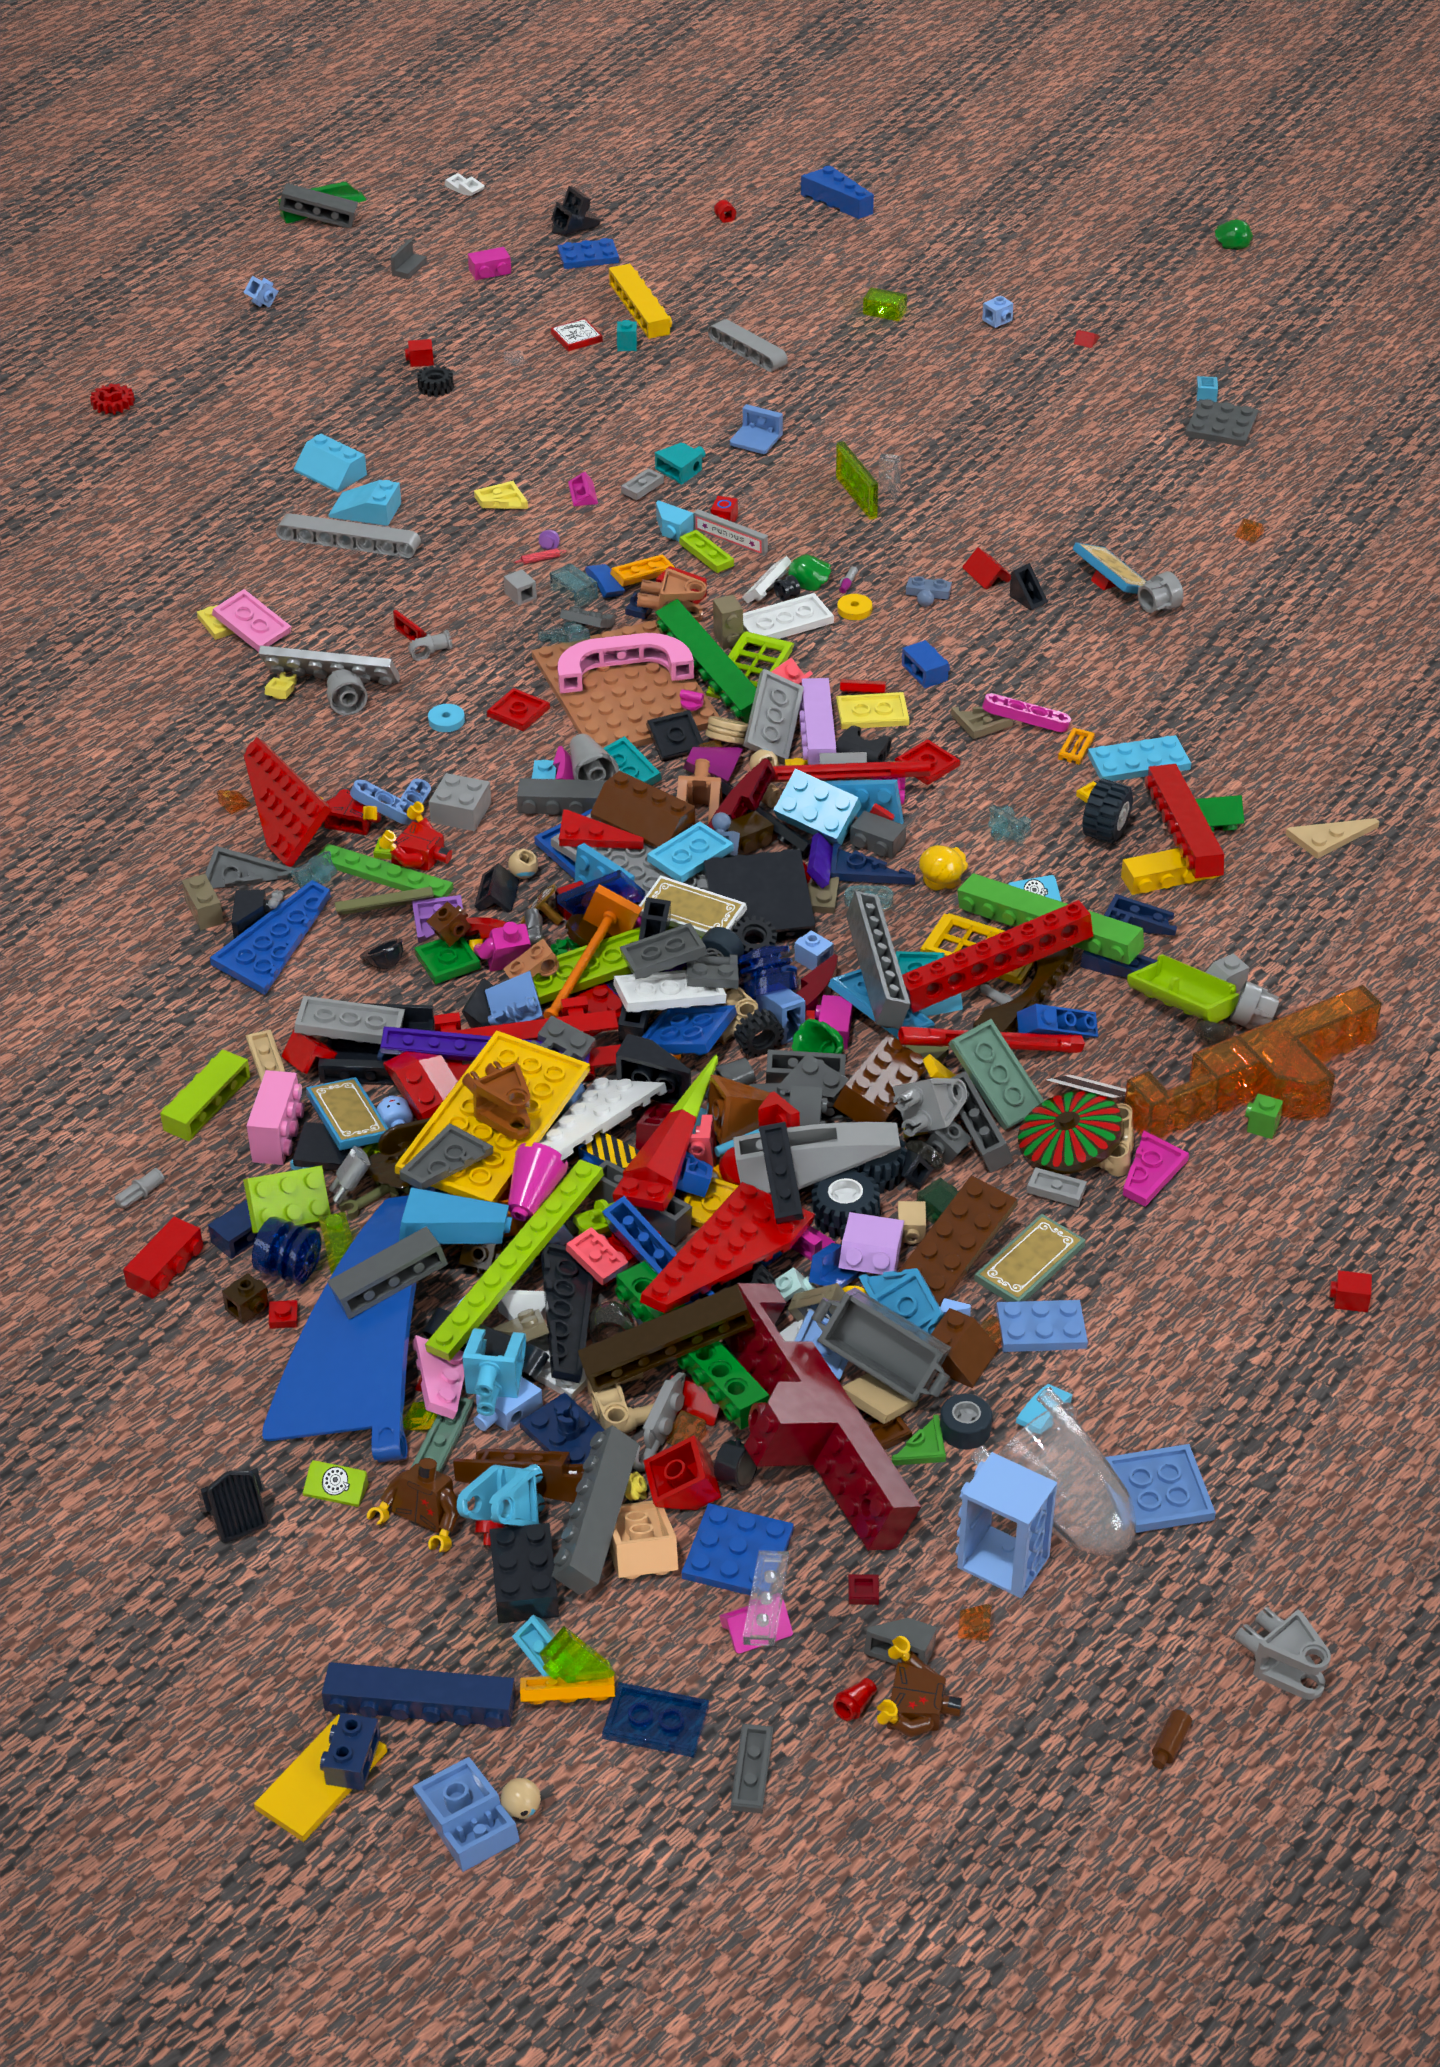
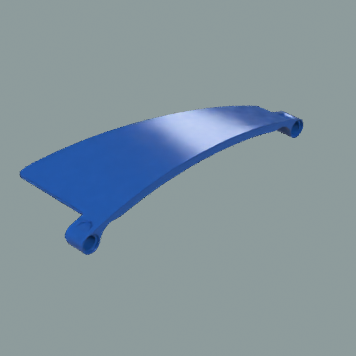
[262,1186,445,1463]

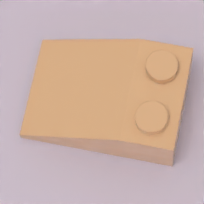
[610,1500,678,1579]

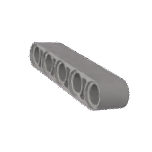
[708,319,788,372]

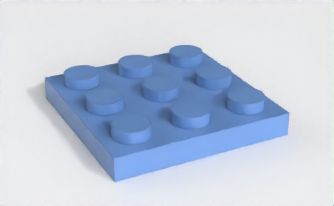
[1103,1444,1216,1534]

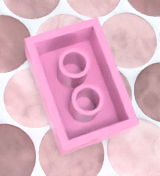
[247,1070,305,1165]

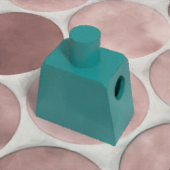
[655,443,705,485]

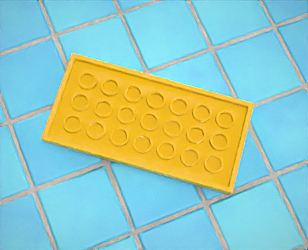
[395,1030,590,1203]

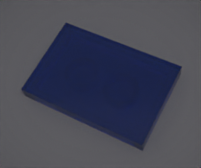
[557,870,646,915]
[602,1682,709,1758]

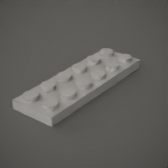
[259,645,400,685]

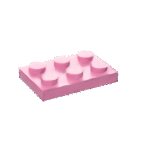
[212,589,291,652]

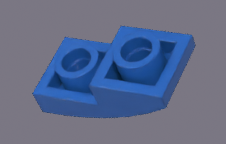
[585,564,625,598]

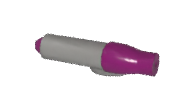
[839,566,858,593]

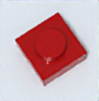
[268,1300,298,1329]

